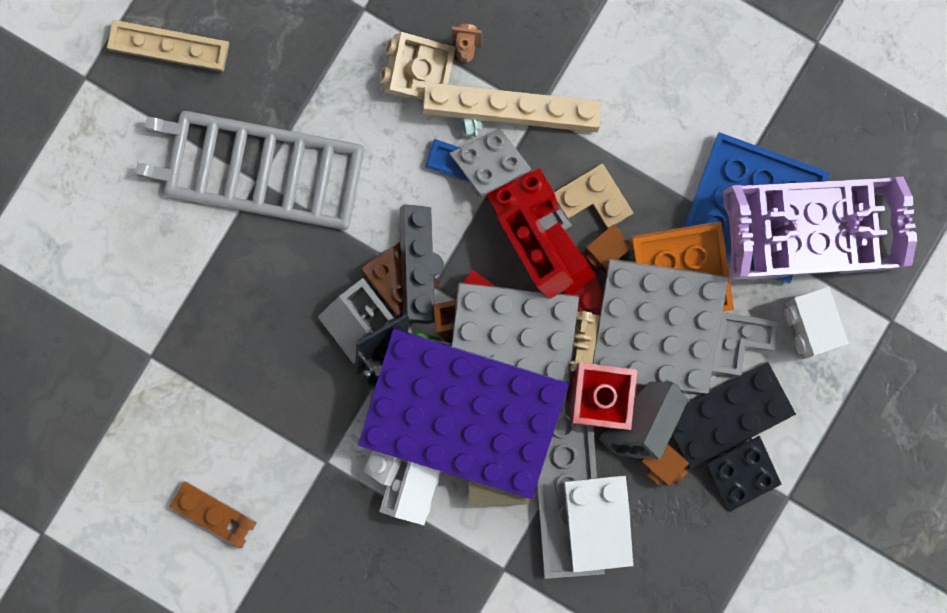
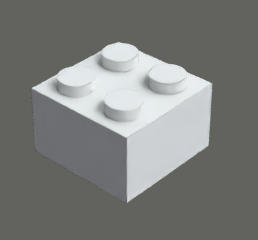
[784,287,849,359]

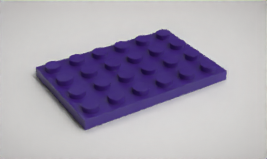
[357,328,569,499]

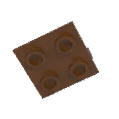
[361,241,441,316]

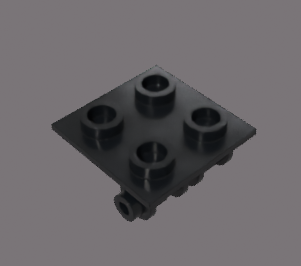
[356,314,409,381]
[705,435,782,512]

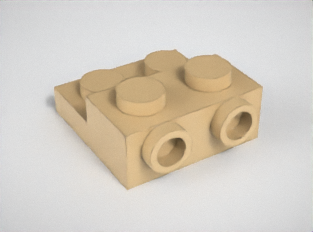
[379,32,456,100]

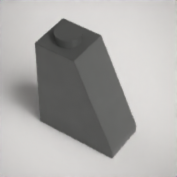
[599,380,689,460]

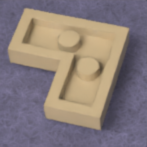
[554,163,634,229]

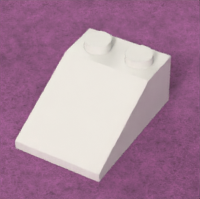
[563,476,633,572]

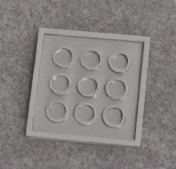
[592,259,729,394]
[451,283,579,416]

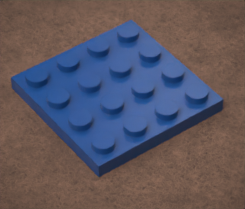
[684,132,830,284]

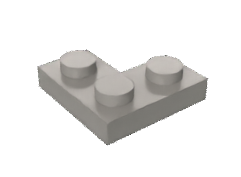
[712,313,779,376]

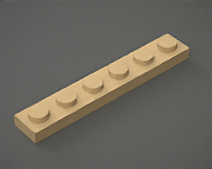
[422,82,600,133]

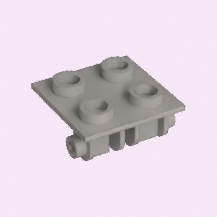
[450,128,532,198]

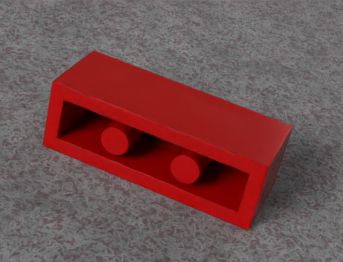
[497,201,575,299]

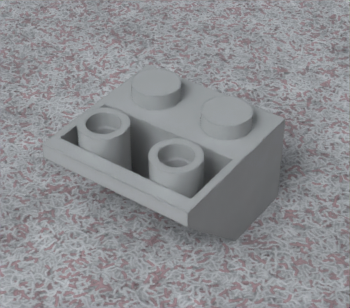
[318,278,393,364]

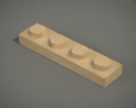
[107,20,229,72]

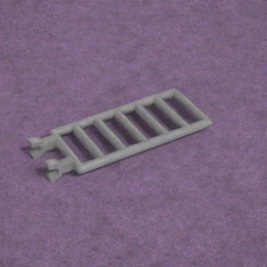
[135,111,364,230]

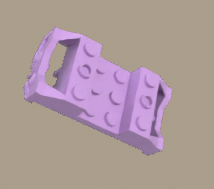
[722,177,917,280]

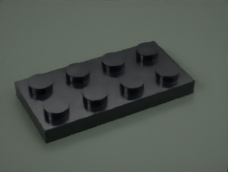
[672,362,796,469]

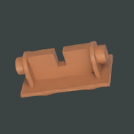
[452,23,482,63]

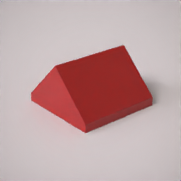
[567,362,638,430]

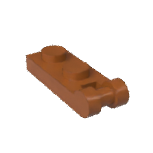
[170,481,257,549]

